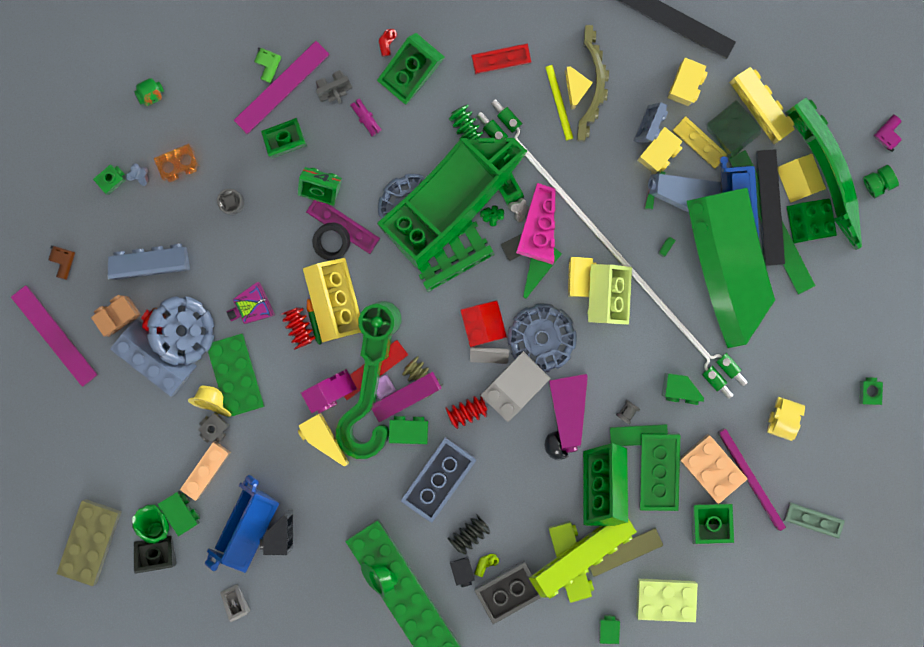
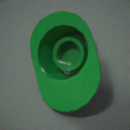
[361,563,398,599]

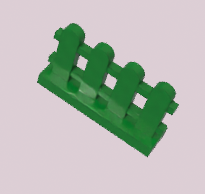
[419,221,495,292]

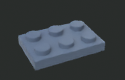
[633,102,668,144]

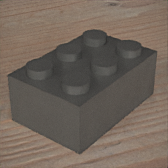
[474,561,541,624]

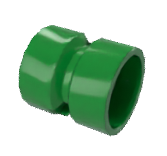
[863,164,899,199]

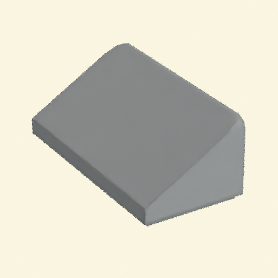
[470,347,509,364]

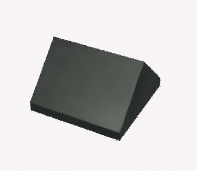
[134,536,177,574]

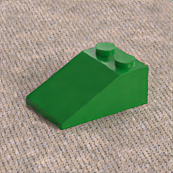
[377,33,445,105]

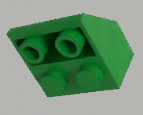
[662,373,704,405]

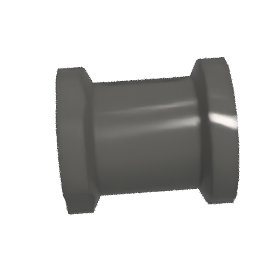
[616,399,640,425]

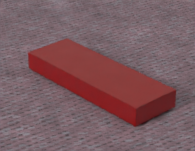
[471,43,531,74]

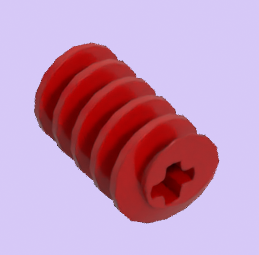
[280,307,316,350]
[445,394,488,429]

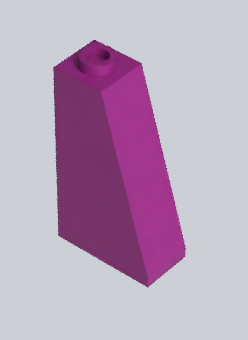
[549,374,588,453]

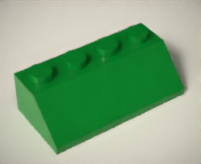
[583,443,628,526]

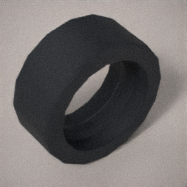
[312,222,351,260]

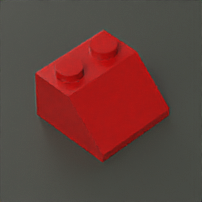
[460,301,507,347]

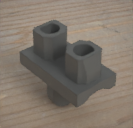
[316,70,352,104]

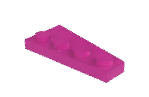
[516,183,555,265]

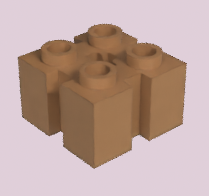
[91,295,142,337]

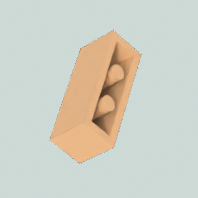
[180,441,231,501]

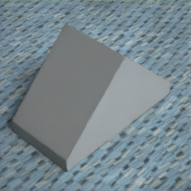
[220,584,250,622]

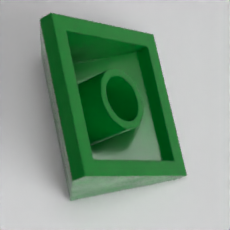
[261,118,307,159]

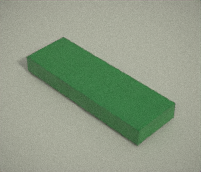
[609,424,668,446]

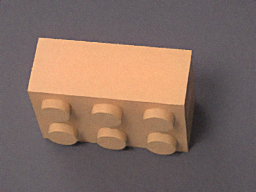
[680,434,747,504]

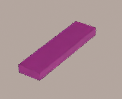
[306,200,381,254]
[372,372,442,422]

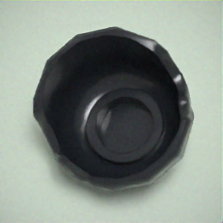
[544,431,569,460]

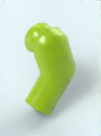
[474,554,499,577]

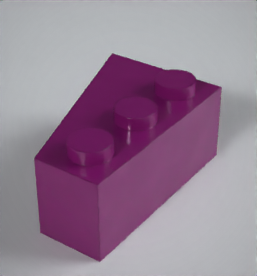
[301,369,357,414]

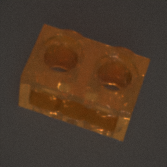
[154,144,200,182]

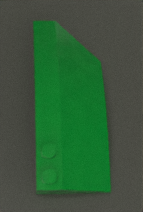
[785,97,862,250]
[377,138,527,270]

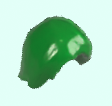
[132,505,170,544]

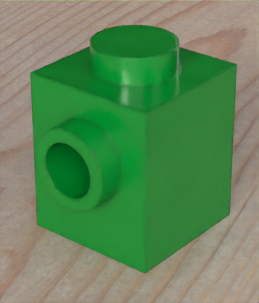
[93,164,126,195]

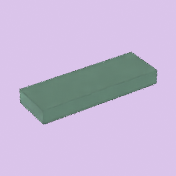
[784,502,845,539]

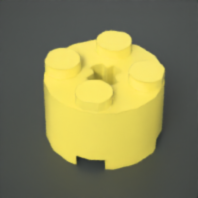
[767,397,805,441]

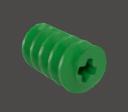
[449,104,483,140]

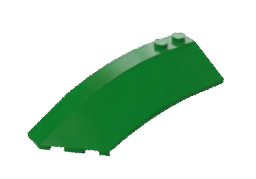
[687,187,776,348]

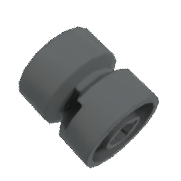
[217,189,244,215]

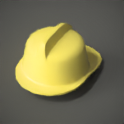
[188,385,231,417]

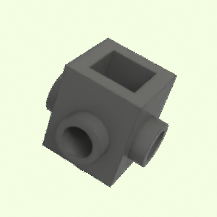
[198,413,230,443]

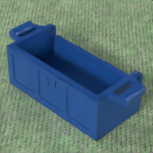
[719,156,759,237]
[205,475,279,573]

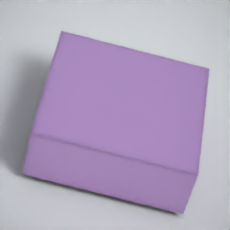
[377,374,396,400]

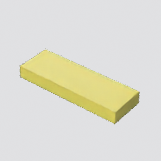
[672,116,728,169]

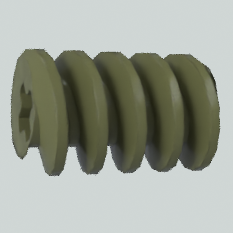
[402,356,443,399]

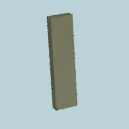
[589,528,664,577]

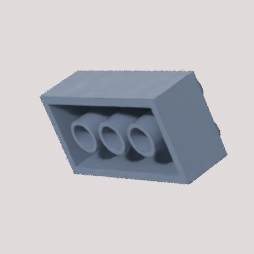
[401,437,477,523]

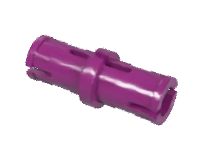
[350,99,382,137]

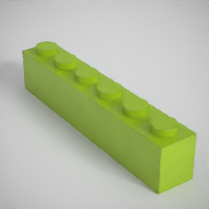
[529,519,637,599]

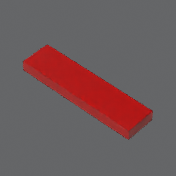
[344,340,408,400]

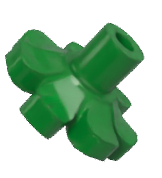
[480,205,504,226]

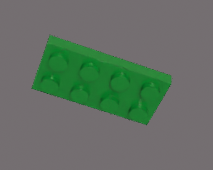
[208,333,265,418]
[640,433,681,511]

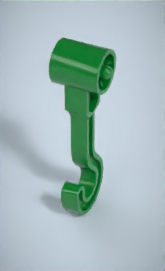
[336,301,401,459]

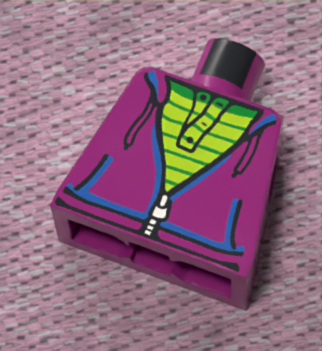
[226,282,275,324]

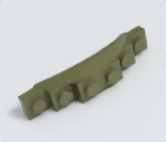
[577,25,609,142]

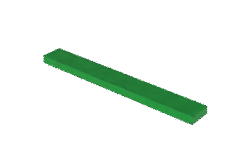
[728,150,816,295]

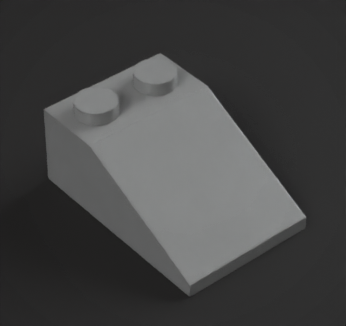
[481,351,551,422]

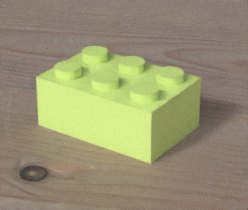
[587,264,632,325]
[636,579,698,622]

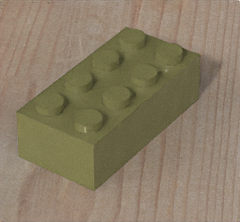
[56,499,121,586]

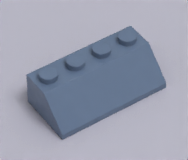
[108,244,190,280]
[110,319,197,397]

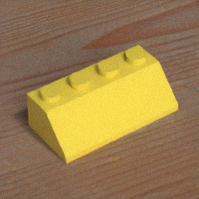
[729,67,795,145]
[303,258,361,343]

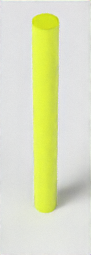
[545,65,574,141]

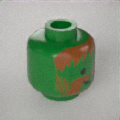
[134,78,164,107]

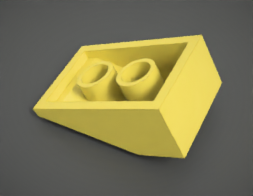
[298,413,349,466]

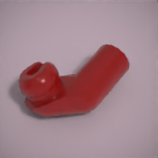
[379,29,397,57]

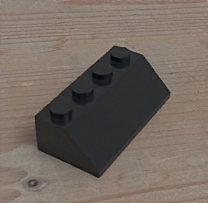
[260,510,293,555]

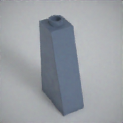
[648,174,721,212]

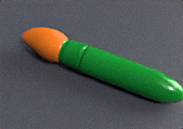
[306,299,322,345]

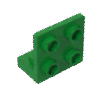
[787,198,837,244]

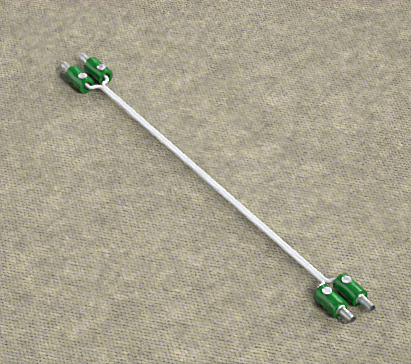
[477,99,748,399]

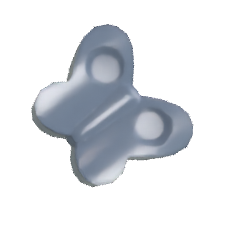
[126,163,149,186]

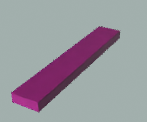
[234,41,330,135]
[11,285,98,387]
[718,428,786,531]

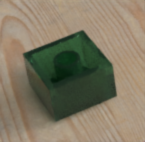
[707,100,761,158]

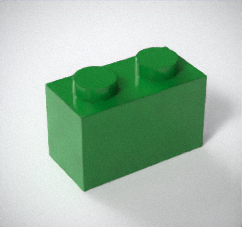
[389,416,428,444]
[158,491,200,537]

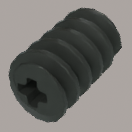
[447,513,491,555]

